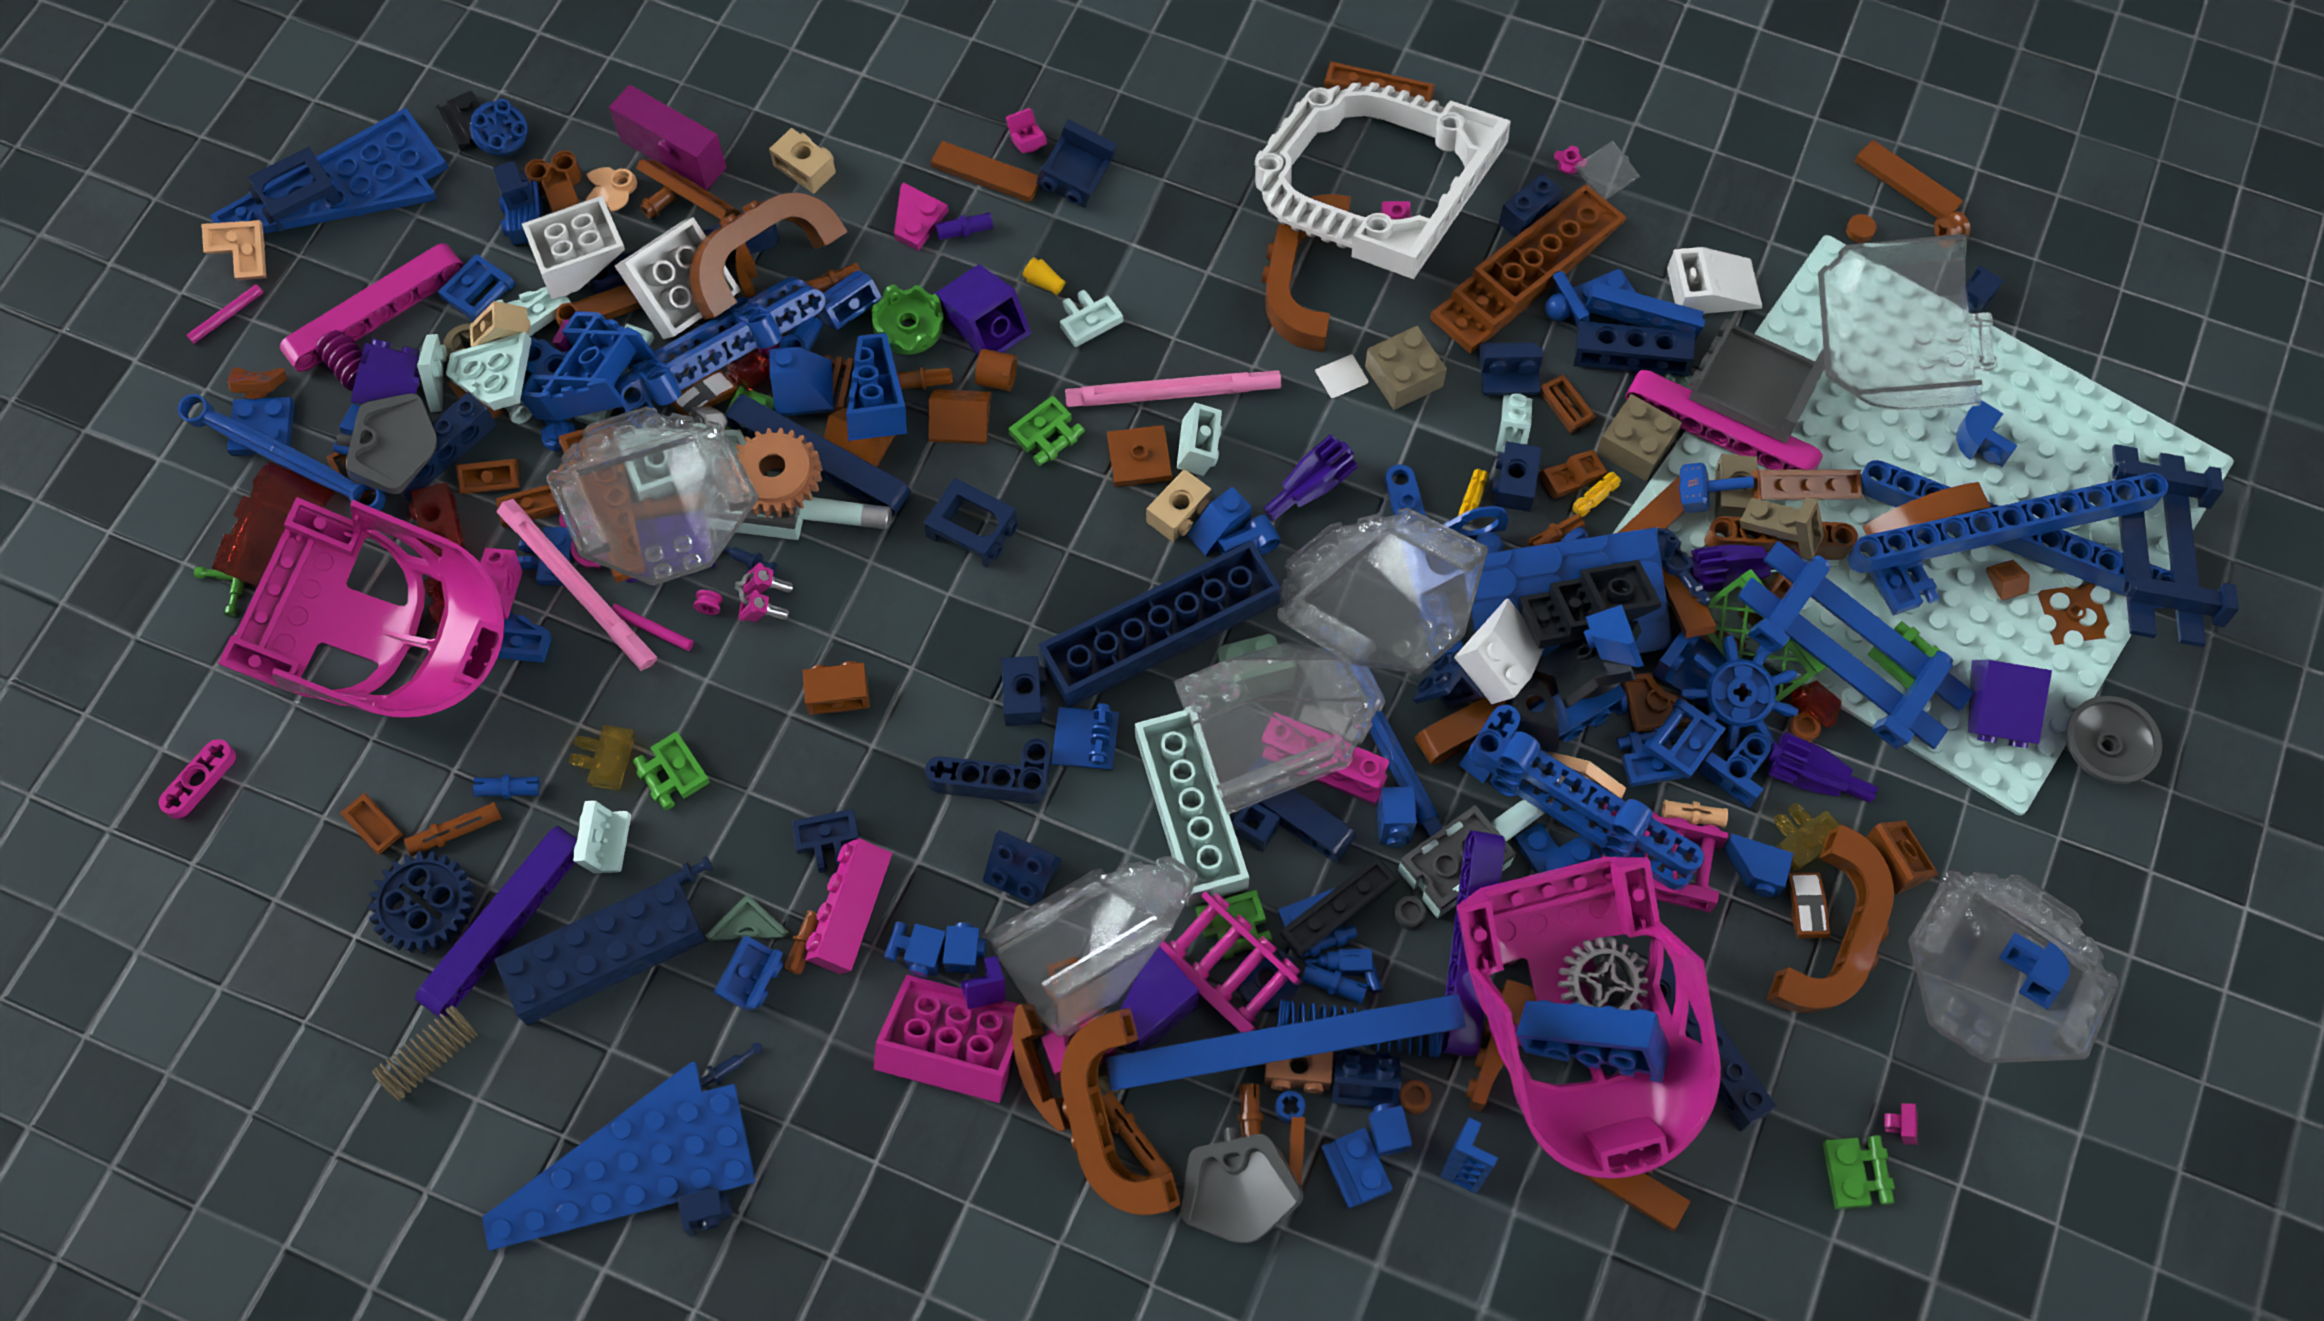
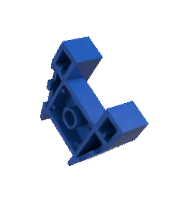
[520,311,657,421]

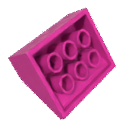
[874,974,1020,1103]

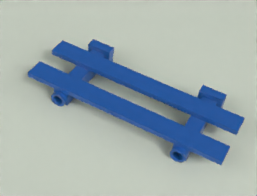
[1737,541,1974,749]

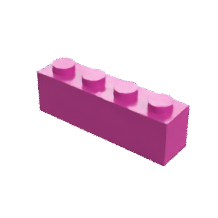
[805,838,892,974]

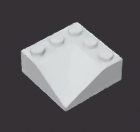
[522,196,625,300]
[615,217,741,339]

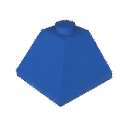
[769,347,834,416]

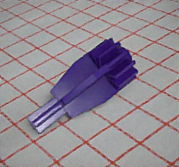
[1263,435,1358,521]
[1690,545,1798,592]
[1766,732,1878,803]

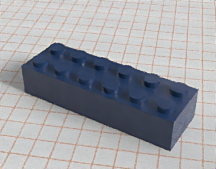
[494,875,707,1026]

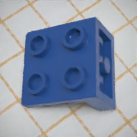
[1653,630,1726,707]

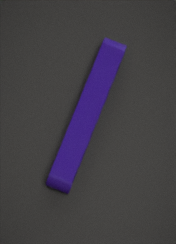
[415,826,578,1019]
[1441,830,1505,1057]

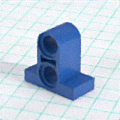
[1698,733,1771,809]

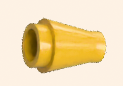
[1022,257,1066,296]

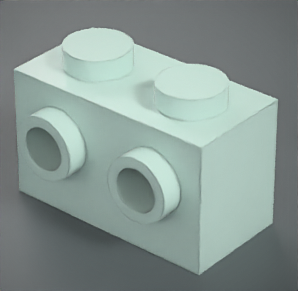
[1176,402,1222,476]

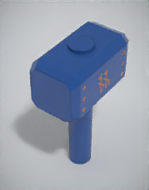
[1679,463,1754,513]

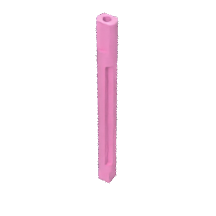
[1065,370,1281,407]
[497,499,657,671]

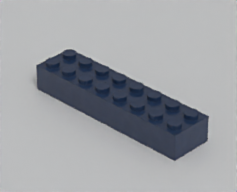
[1038,540,1281,708]

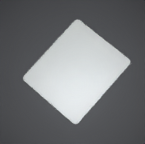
[1315,354,1369,398]

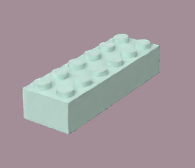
[1135,707,1249,907]

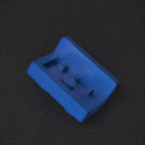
[713,935,783,1011]

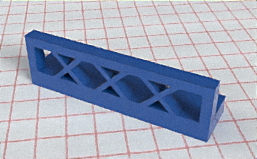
[1586,281,1705,340]
[1440,1118,1498,1194]

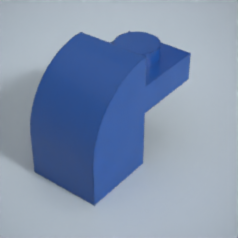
[1956,398,2017,468]
[1999,932,2070,1010]

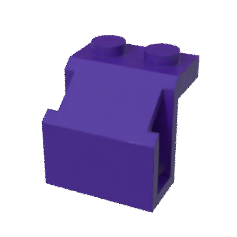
[350,338,420,405]

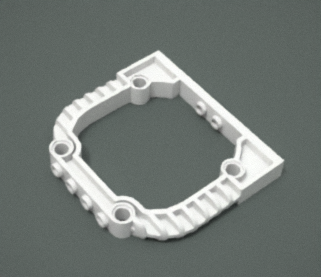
[1255,82,1511,279]

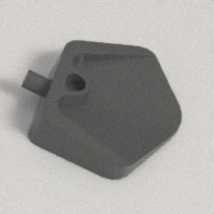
[336,393,437,494]
[1181,1127,1304,1244]

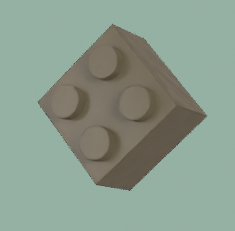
[1365,326,1447,410]
[1596,394,1682,482]

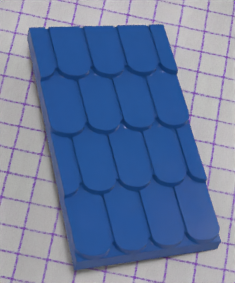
[1464,527,1673,658]

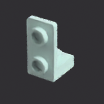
[1496,394,1532,452]

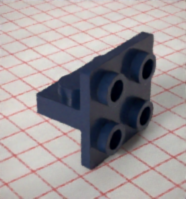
[1479,342,1543,396]
[1412,648,1484,707]
[983,830,1061,906]
[1331,1049,1402,1107]

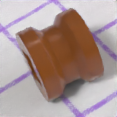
[1934,211,1970,245]

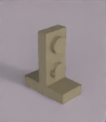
[1740,497,1824,559]

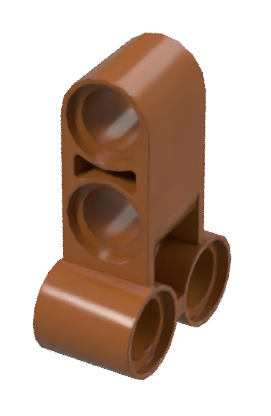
[524,150,582,213]

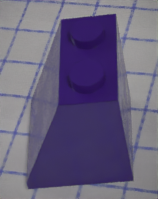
[934,264,1032,356]
[1968,660,2052,749]
[1120,942,1199,1053]

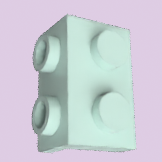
[573,801,631,874]

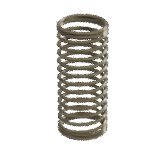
[372,1005,478,1102]

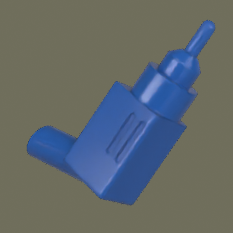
[1305,949,1383,993]

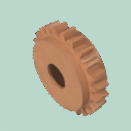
[726,428,822,518]

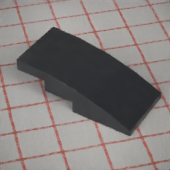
[1518,560,1662,649]

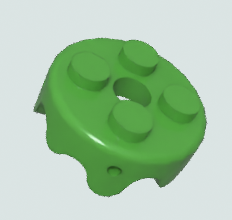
[872,284,944,355]

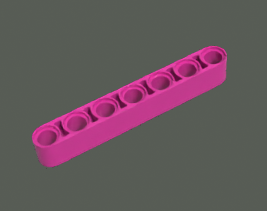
[280,243,464,372]
[1625,370,1823,470]

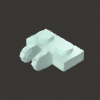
[1060,290,1123,348]

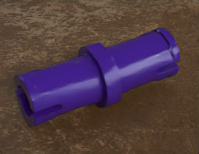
[935,212,994,241]

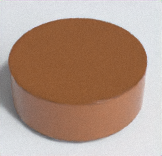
[1846,214,1877,243]
[1788,711,1821,743]
[1398,1080,1432,1115]

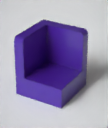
[961,956,1006,1009]

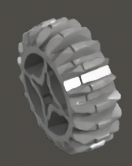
[1558,937,1648,1010]

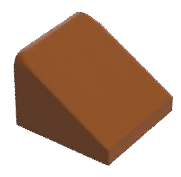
[1986,560,2030,600]

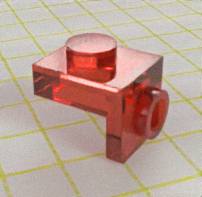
[726,351,770,391]
[1790,680,1842,728]

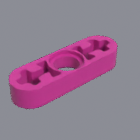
[159,739,236,819]

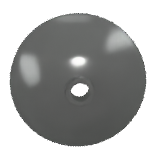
[2066,696,2162,784]

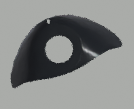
[1504,675,1559,752]

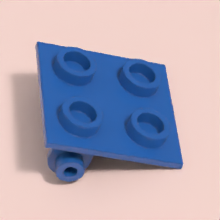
[1051,704,1119,770]

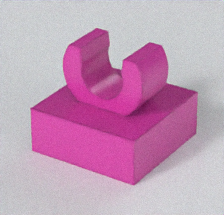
[1884,1103,1918,1145]

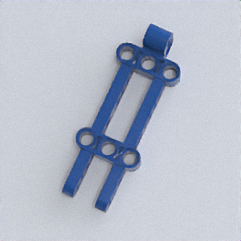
[614,277,826,433]
[1472,705,1704,890]

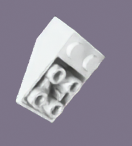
[1667,247,1762,314]

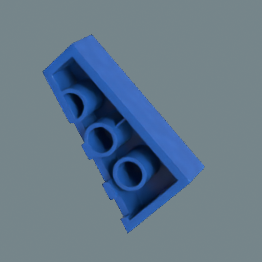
[846,333,907,441]
[1529,685,1628,752]
[1516,1000,1670,1084]

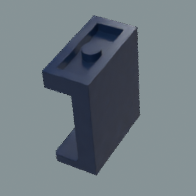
[1036,119,1117,208]

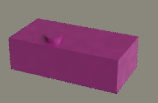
[609,84,727,190]

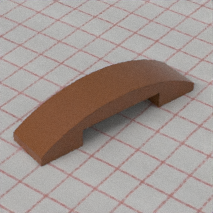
[1862,482,1991,547]
[1013,1004,1072,1132]

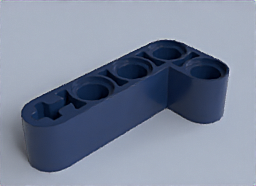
[925,738,1051,804]
[1239,756,1357,862]

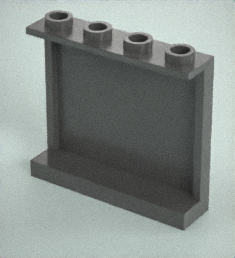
[1689,310,1832,444]

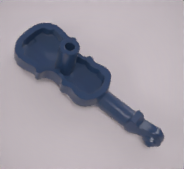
[1657,528,1711,606]

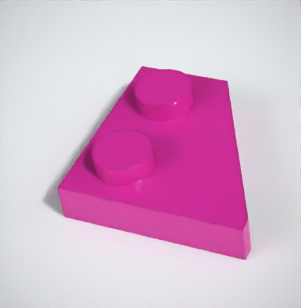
[894,183,948,251]

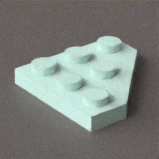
[446,332,532,410]

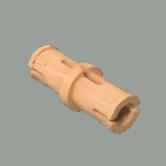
[1661,800,1728,828]

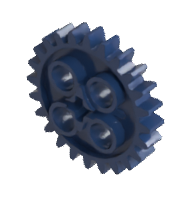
[367,851,475,954]

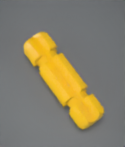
[1458,469,1489,523]
[1572,472,1621,517]

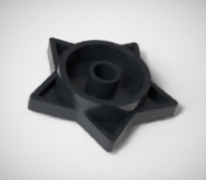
[1533,620,1642,708]

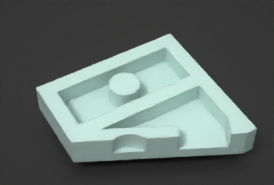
[497,287,571,336]
[417,334,447,412]

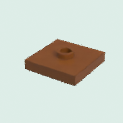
[1107,425,1172,487]
[2038,583,2109,645]

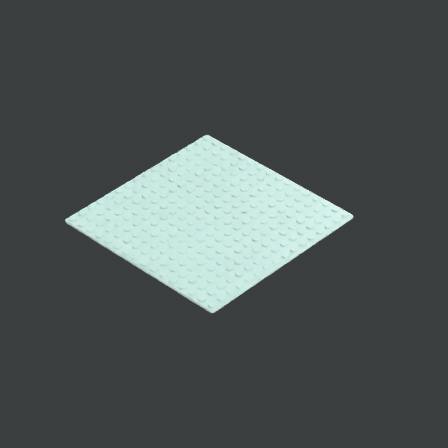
[1613,235,2233,816]

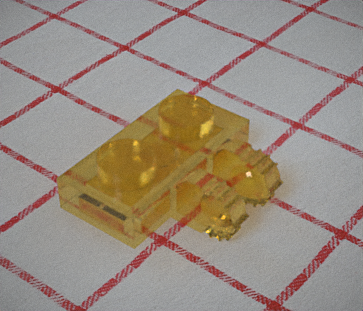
[569,725,636,791]
[1774,803,1840,872]

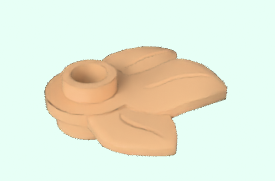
[585,167,637,212]

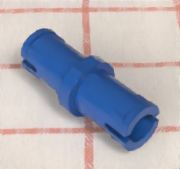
[473,774,540,799]
[1301,962,1369,1005]

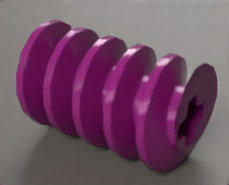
[316,330,363,391]

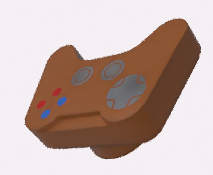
[227,367,287,399]

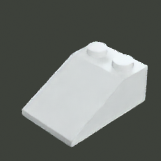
[1454,599,1544,704]

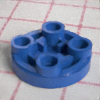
[470,99,527,156]

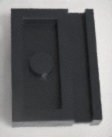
[435,90,481,151]

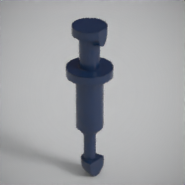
[713,542,777,575]
[661,856,713,884]
[700,1043,762,1089]

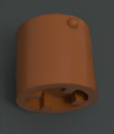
[975,349,1018,391]

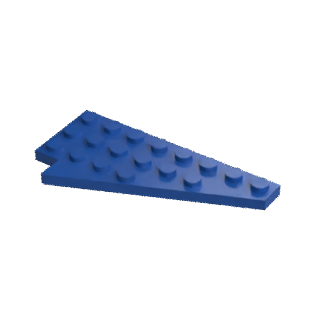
[209,107,449,234]
[482,1062,756,1251]

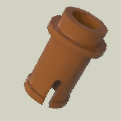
[640,185,676,219]

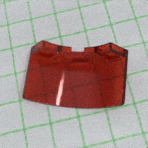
[212,462,335,587]

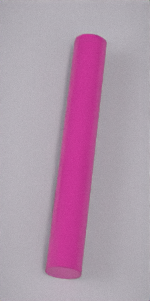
[186,284,263,344]
[612,604,694,651]

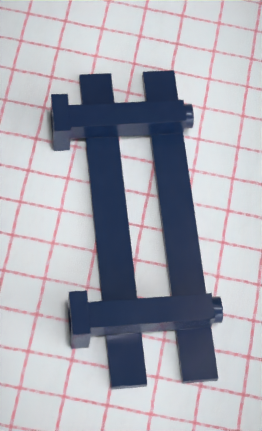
[2112,444,2239,647]

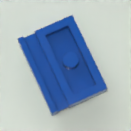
[1320,1127,1393,1210]

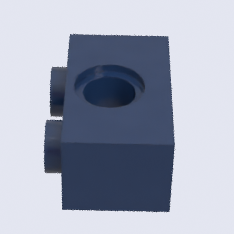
[1499,174,1562,237]
[1491,441,1541,512]
[1002,656,1048,726]

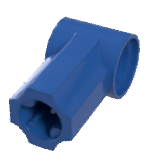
[779,315,823,351]
[1217,515,1281,555]

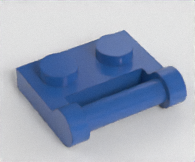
[438,254,516,322]
[1642,698,1726,779]

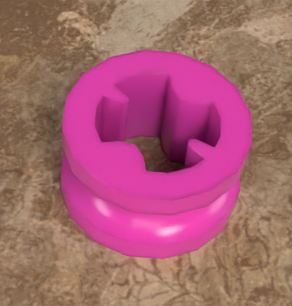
[693,590,723,615]

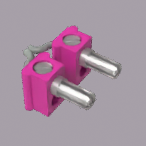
[734,563,793,623]

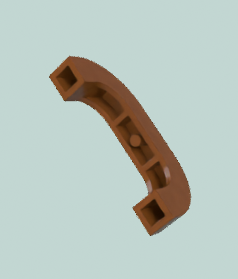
[689,193,847,320]
[1262,194,1351,352]
[1766,825,1894,1013]
[1061,1007,1180,1215]

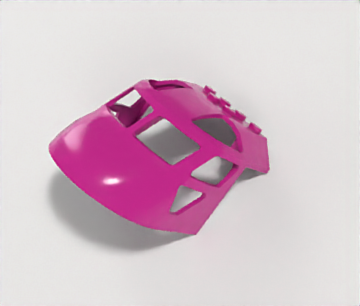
[218,497,504,717]
[1457,857,1721,1178]

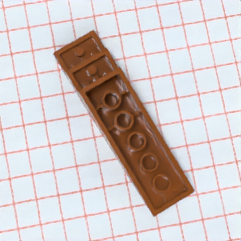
[1429,184,1627,354]

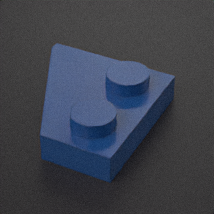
[497,612,552,663]

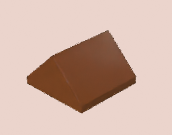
[929,389,991,445]
[824,407,895,467]
[1866,821,1939,895]

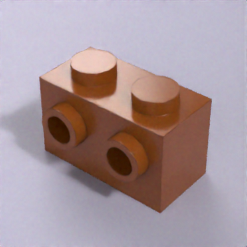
[802,661,870,715]

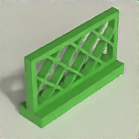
[1706,569,1826,702]

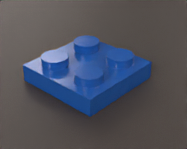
[227,397,295,456]

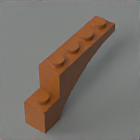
[1465,979,1537,1113]

